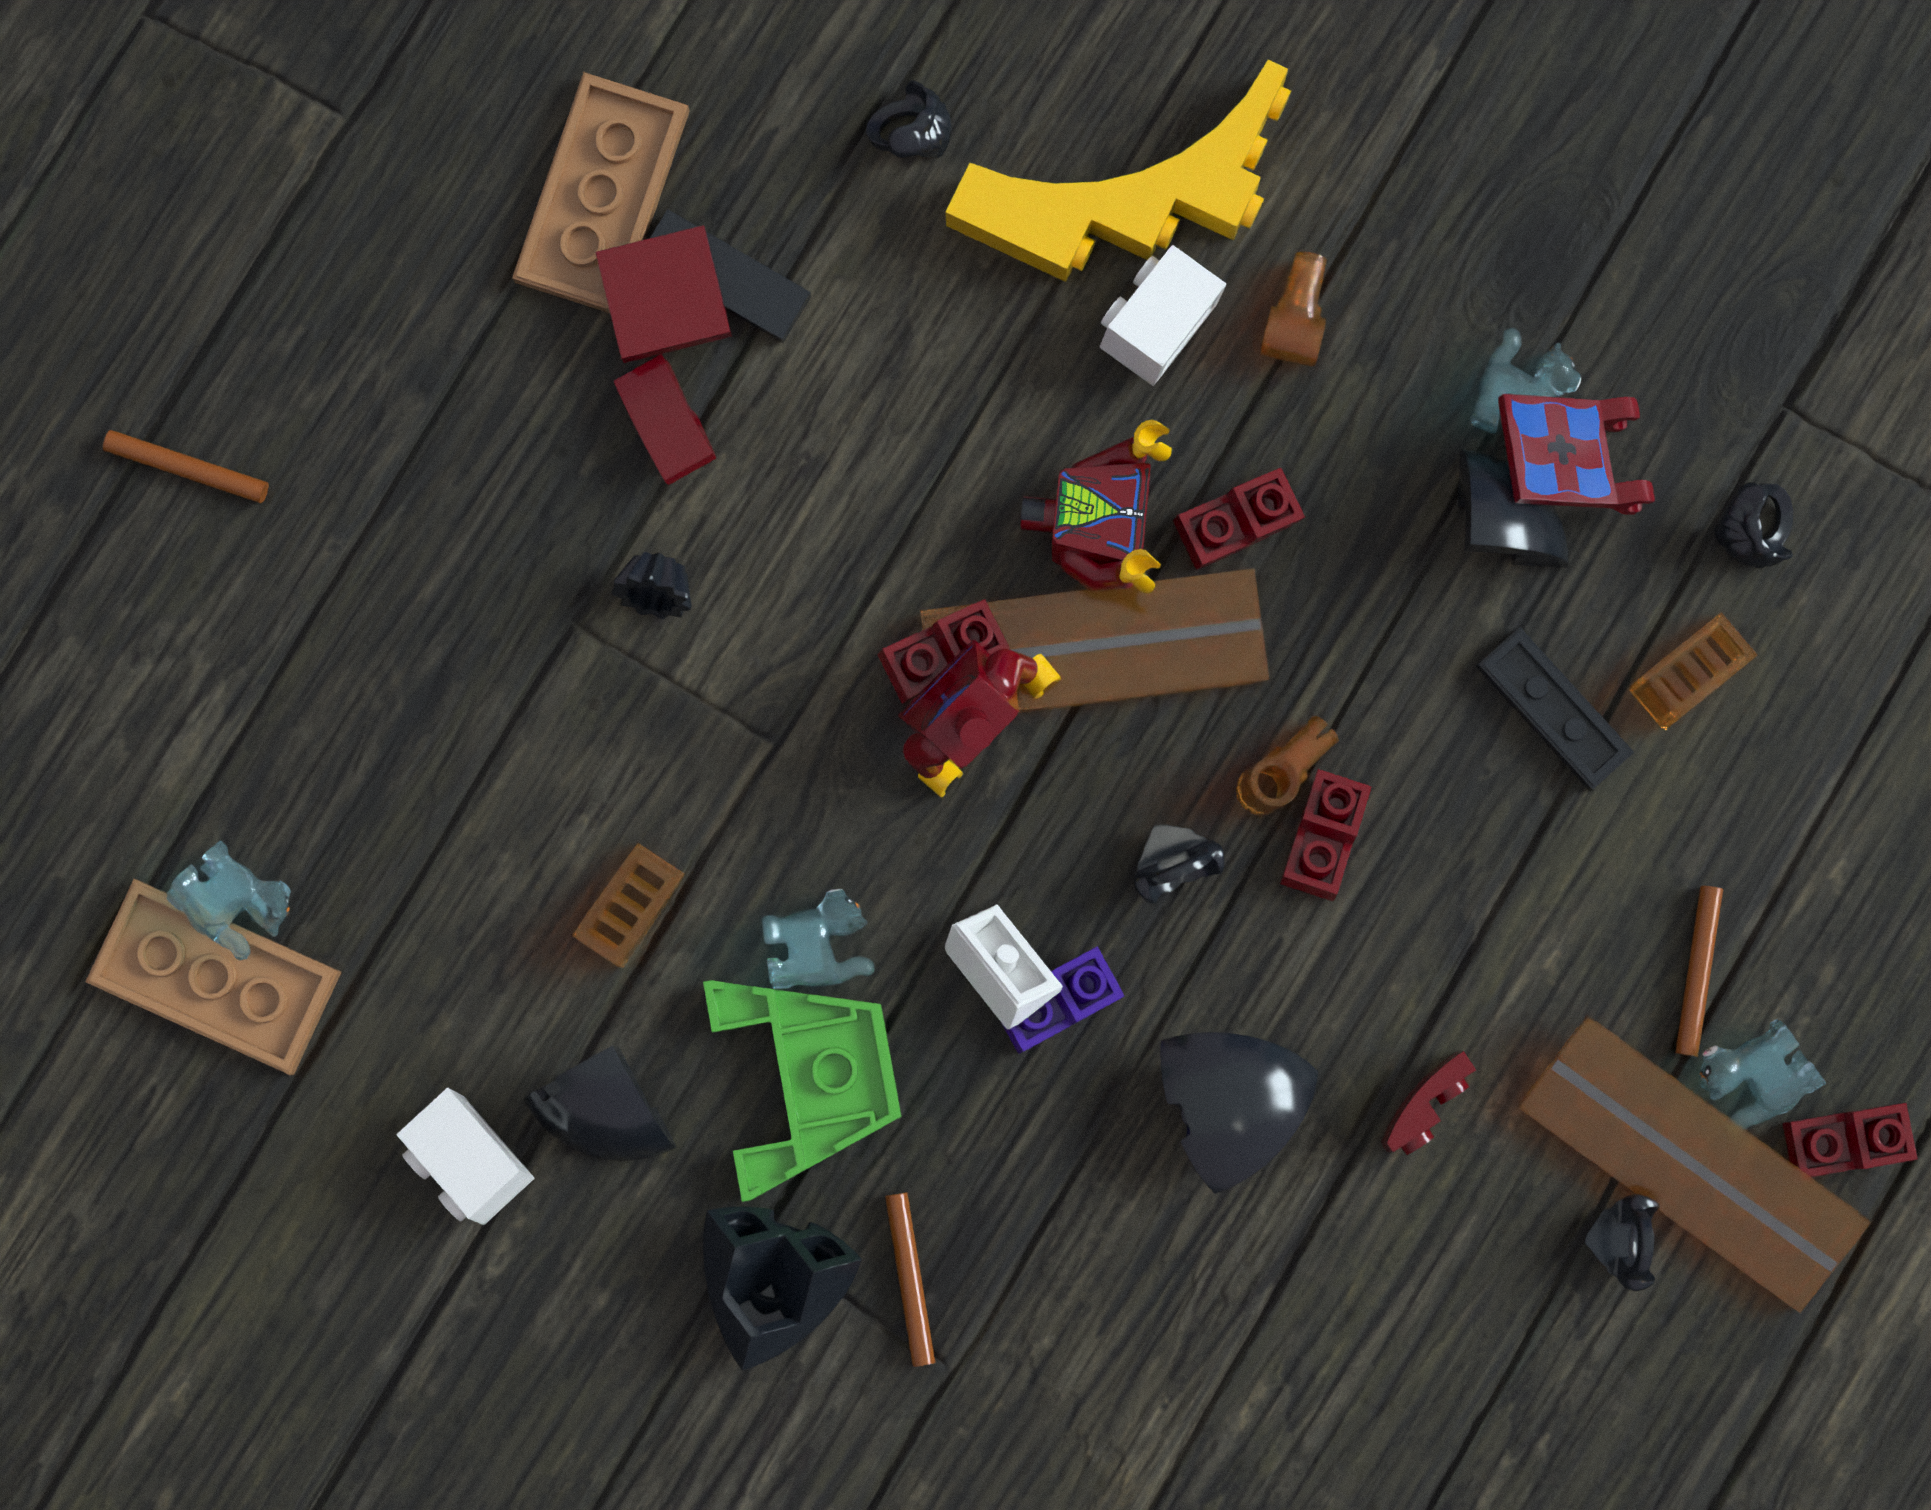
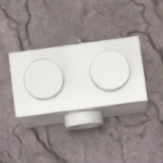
[1100,245,1226,386]
[396,1088,535,1225]

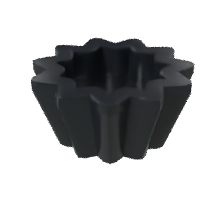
[611,552,692,619]

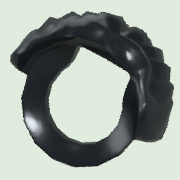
[866,80,952,158]
[1714,482,1793,568]
[1133,824,1224,904]
[1584,1194,1660,1291]

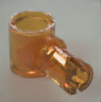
[1260,252,1327,367]
[1236,716,1339,815]

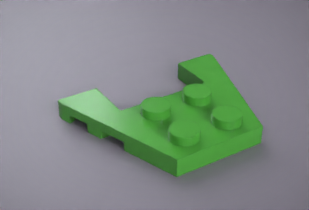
[703,980,902,1202]

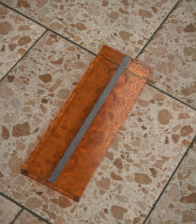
[920,569,1269,713]
[1519,1015,1871,1313]

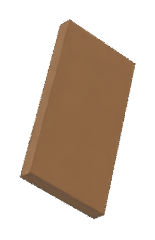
[512,72,690,313]
[85,879,341,1075]

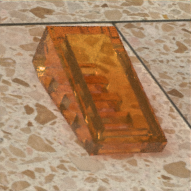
[1630,612,1758,730]
[572,843,686,968]

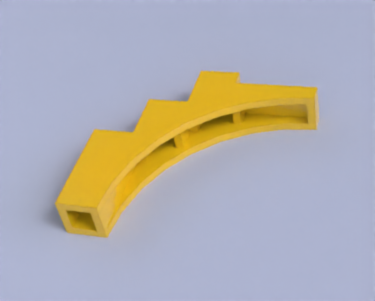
[946,60,1291,282]

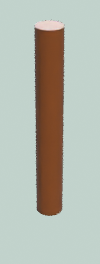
[103,430,269,503]
[1675,886,1723,1057]
[885,1192,935,1367]

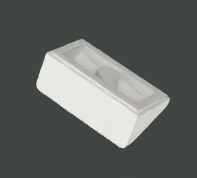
[945,905,1063,1029]

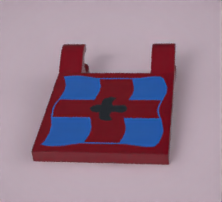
[1498,394,1655,515]

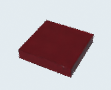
[595,225,732,363]

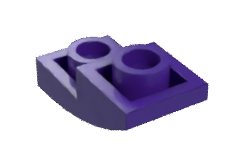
[1002,946,1125,1054]

